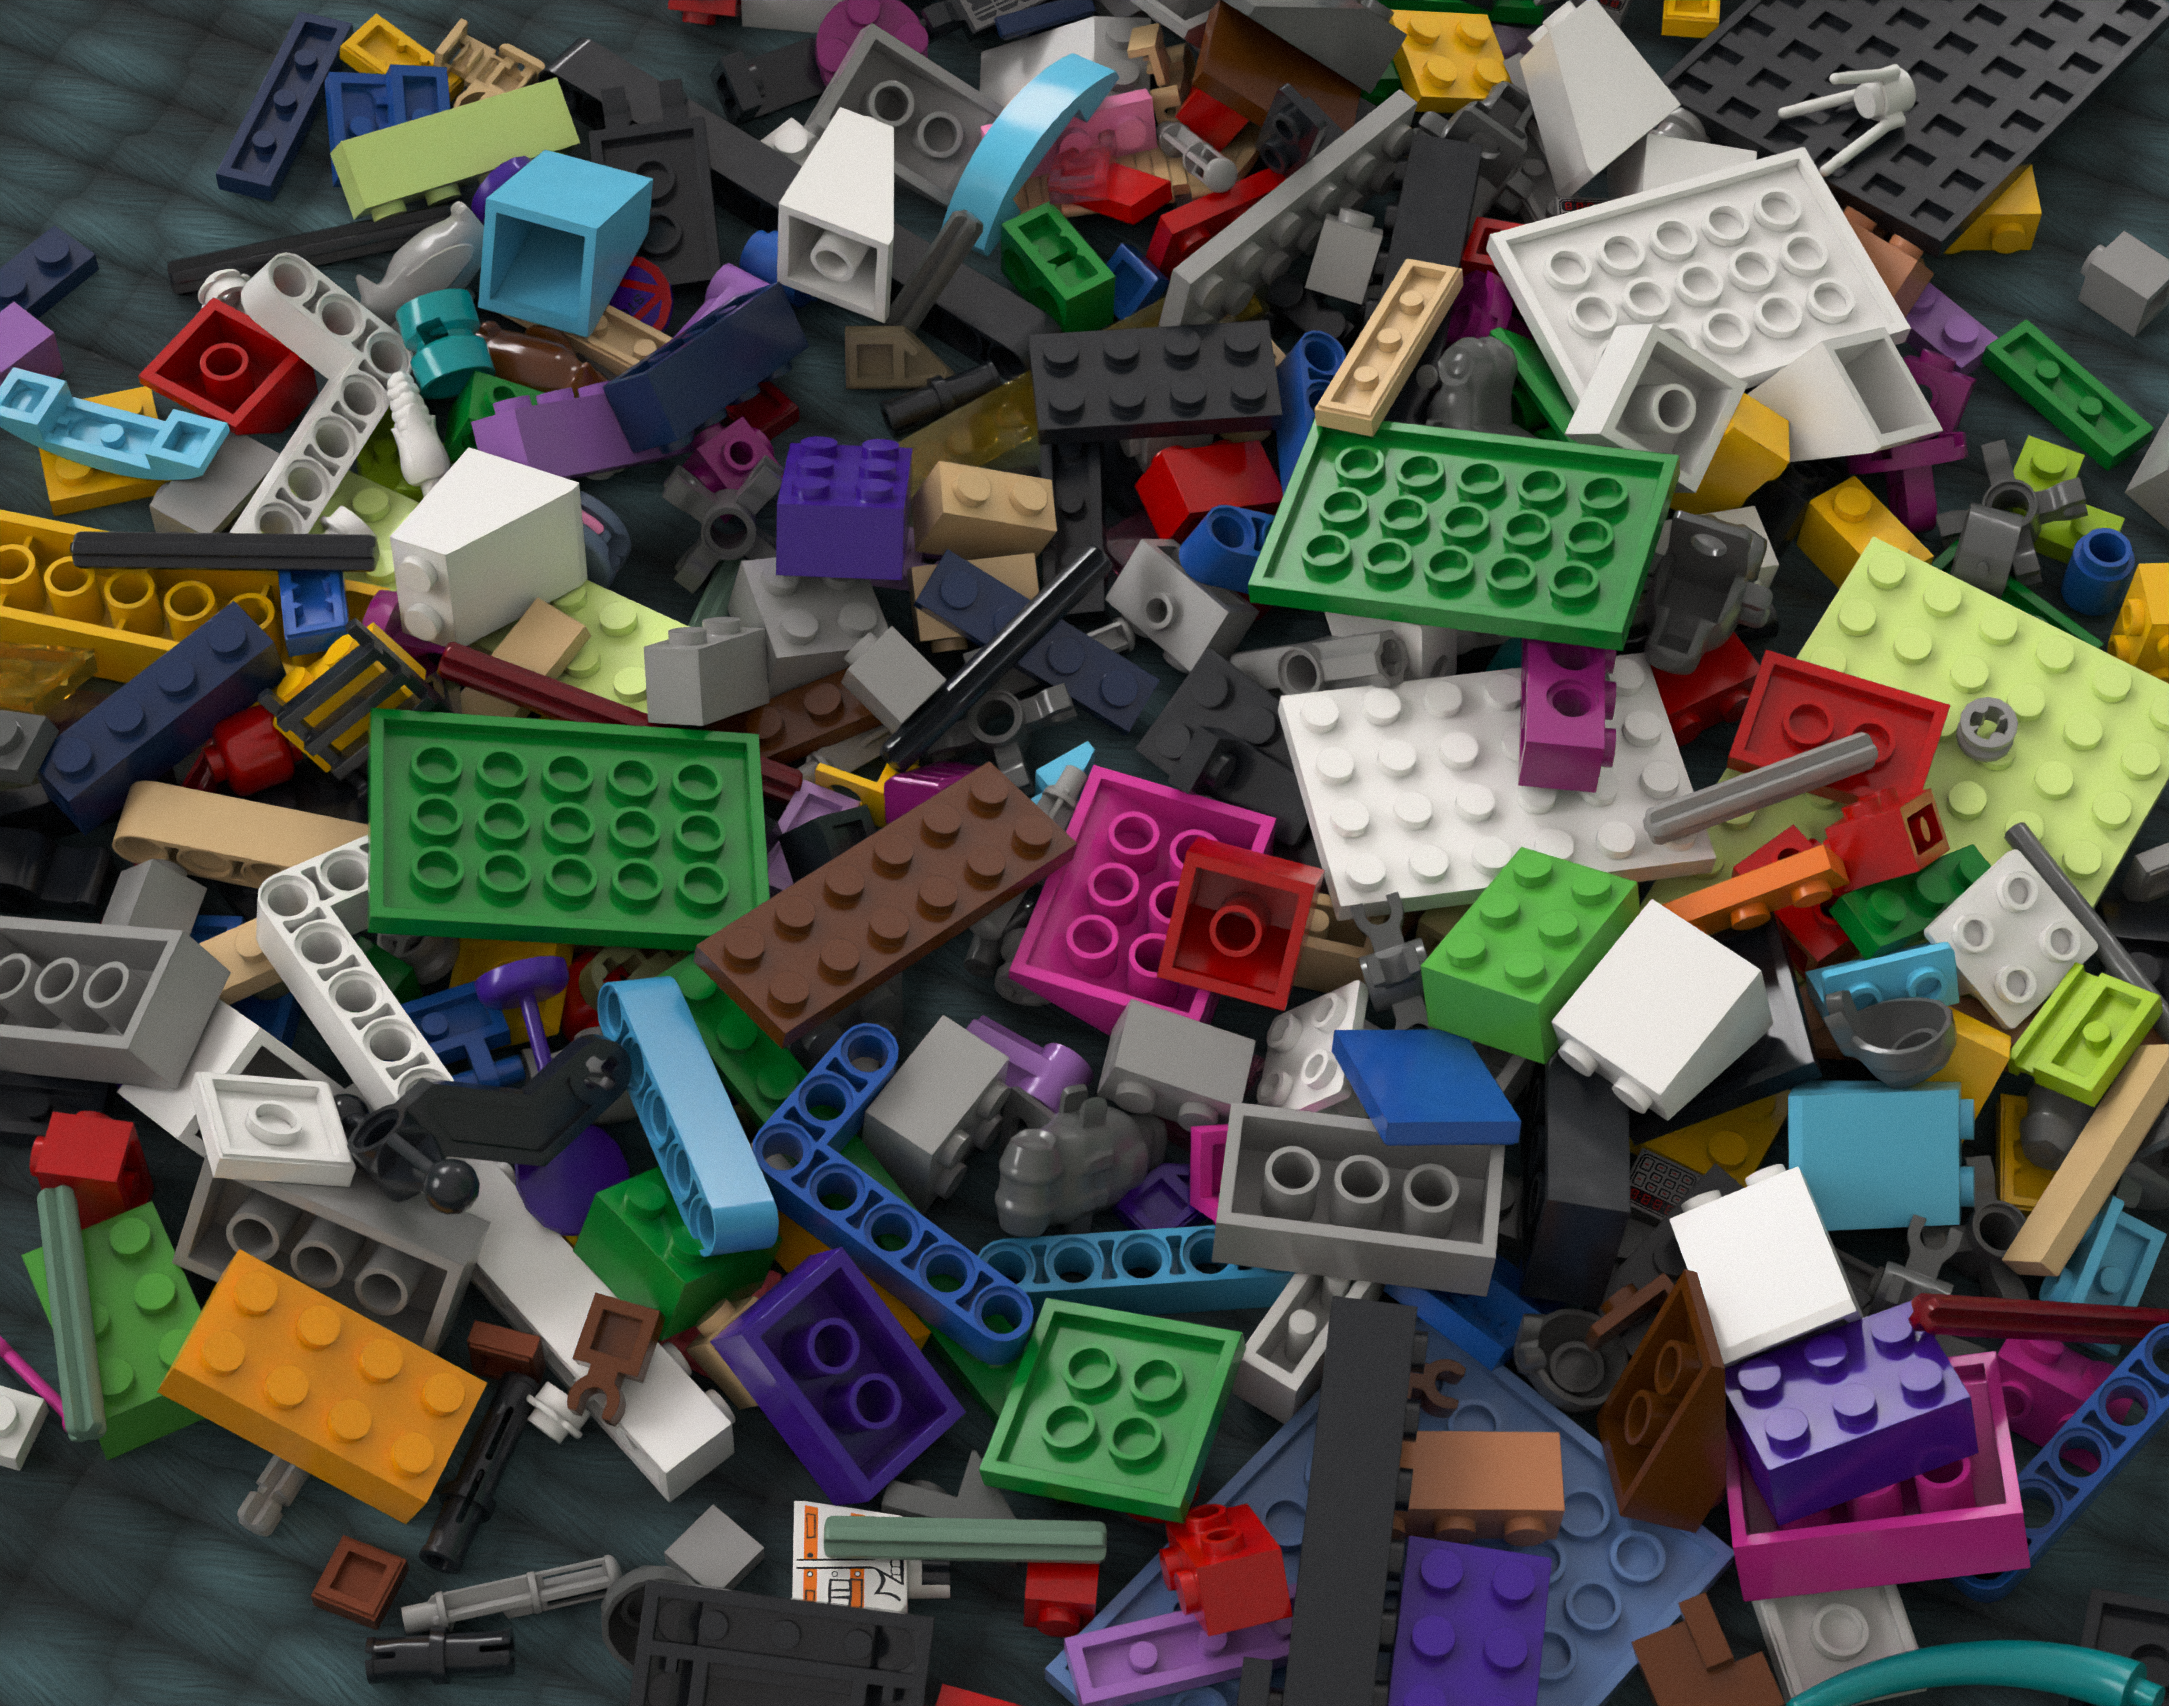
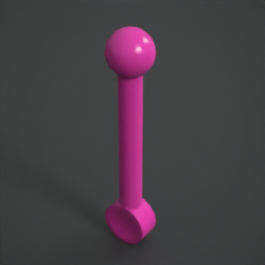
[0,1336,68,1433]

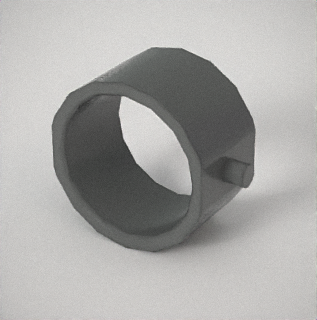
[1950,502,2023,600]

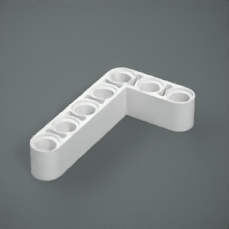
[230,252,413,534]
[256,835,454,1111]

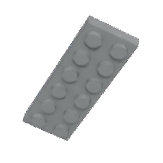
[1158,89,1418,327]

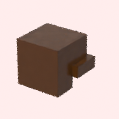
[1631,1592,1786,1706]

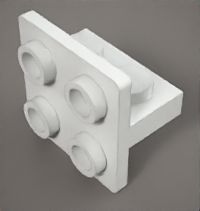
[1924,849,2098,1030]
[1257,980,1382,1119]

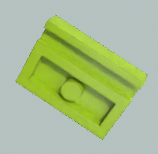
[2007,962,2163,1107]

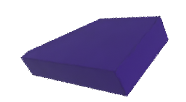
[1112,1163,1207,1231]

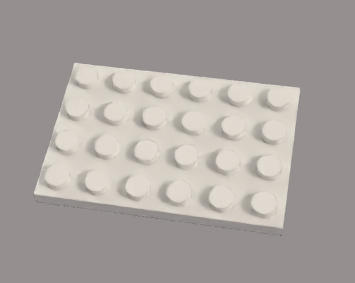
[1486,147,1911,413]
[1278,653,1716,921]

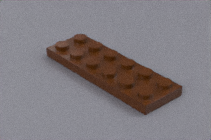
[693,761,1077,1049]

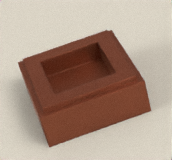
[467,1320,546,1384]
[311,1535,409,1631]

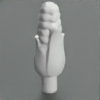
[387,371,451,497]

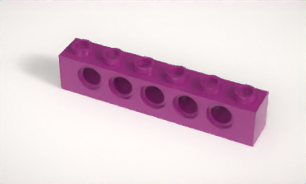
[1518,638,1616,793]

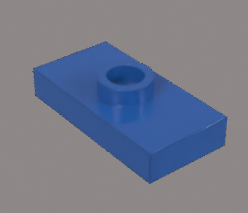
[278,571,350,657]

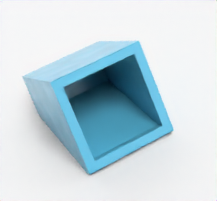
[478,150,653,338]
[1788,1080,1975,1231]

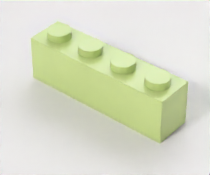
[330,77,580,223]

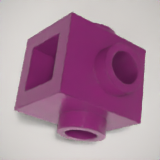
[1903,349,1977,433]
[682,416,783,524]

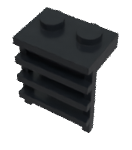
[258,617,462,804]

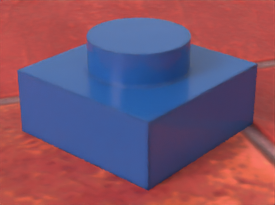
[1106,243,1170,327]

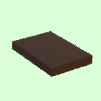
[1192,0,1361,132]

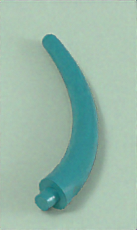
[1786,1640,2165,1706]

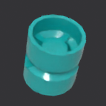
[395,289,496,399]

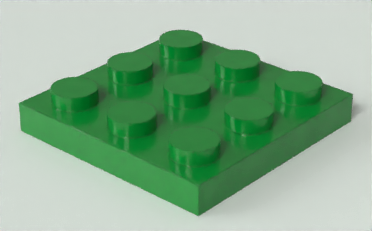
[979,1298,1246,1523]

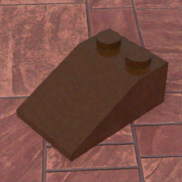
[1595,1269,1726,1533]

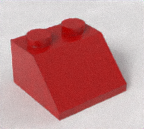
[138,297,318,435]
[1157,837,1325,1011]

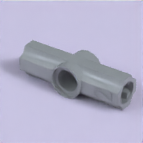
[1230,630,1409,699]

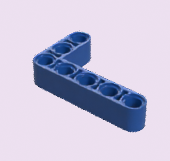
[1179,330,1346,594]
[752,1023,1034,1365]
[1946,1323,2169,1603]

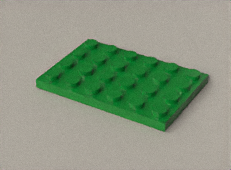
[1248,419,1680,651]
[368,708,770,951]

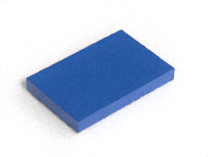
[1332,1029,1521,1146]

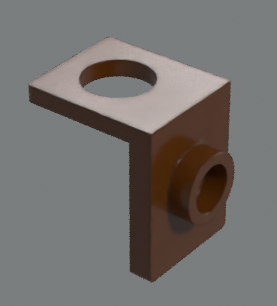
[1584,1273,1675,1353]

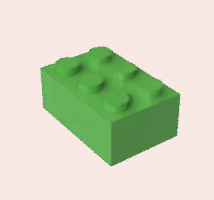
[1421,847,1640,1065]
[21,1201,205,1460]

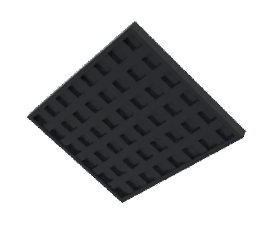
[1661,0,2169,259]

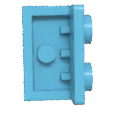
[1805,942,1960,1023]
[2039,1195,2167,1357]

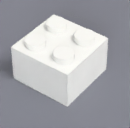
[1564,324,1748,493]

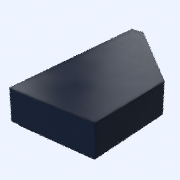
[994,0,1096,40]

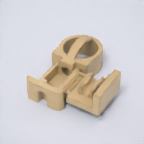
[433,18,545,108]
[1127,23,1196,125]

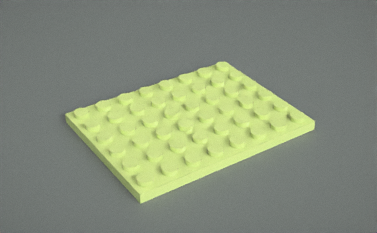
[1640,536,2169,999]

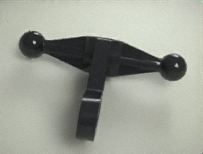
[333,1034,632,1215]

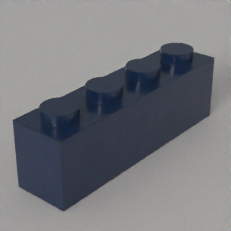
[602,282,809,454]
[36,601,286,836]

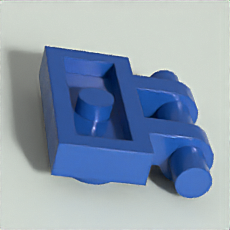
[383,980,526,1087]

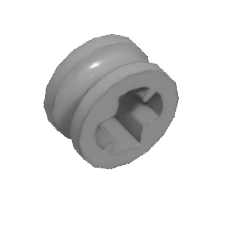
[1956,697,2018,762]

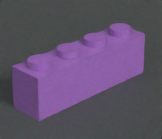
[471,380,695,479]

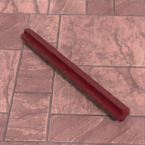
[437,642,803,806]
[1908,1293,2169,1346]

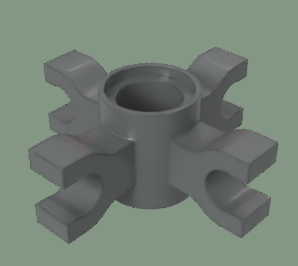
[1936,439,2088,589]
[662,455,784,594]
[927,648,1078,798]
[1350,891,1436,1030]
[1902,1155,2030,1300]
[1867,1214,1964,1337]

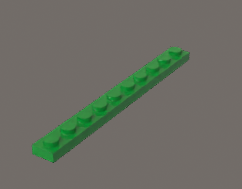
[656,952,1064,1504]

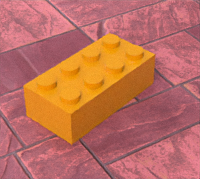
[157,1249,487,1524]

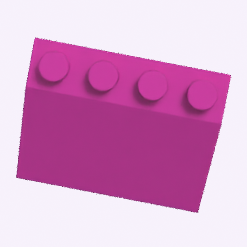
[1009,765,1277,1036]
[1726,1351,2031,1602]

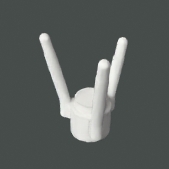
[1778,64,1916,177]

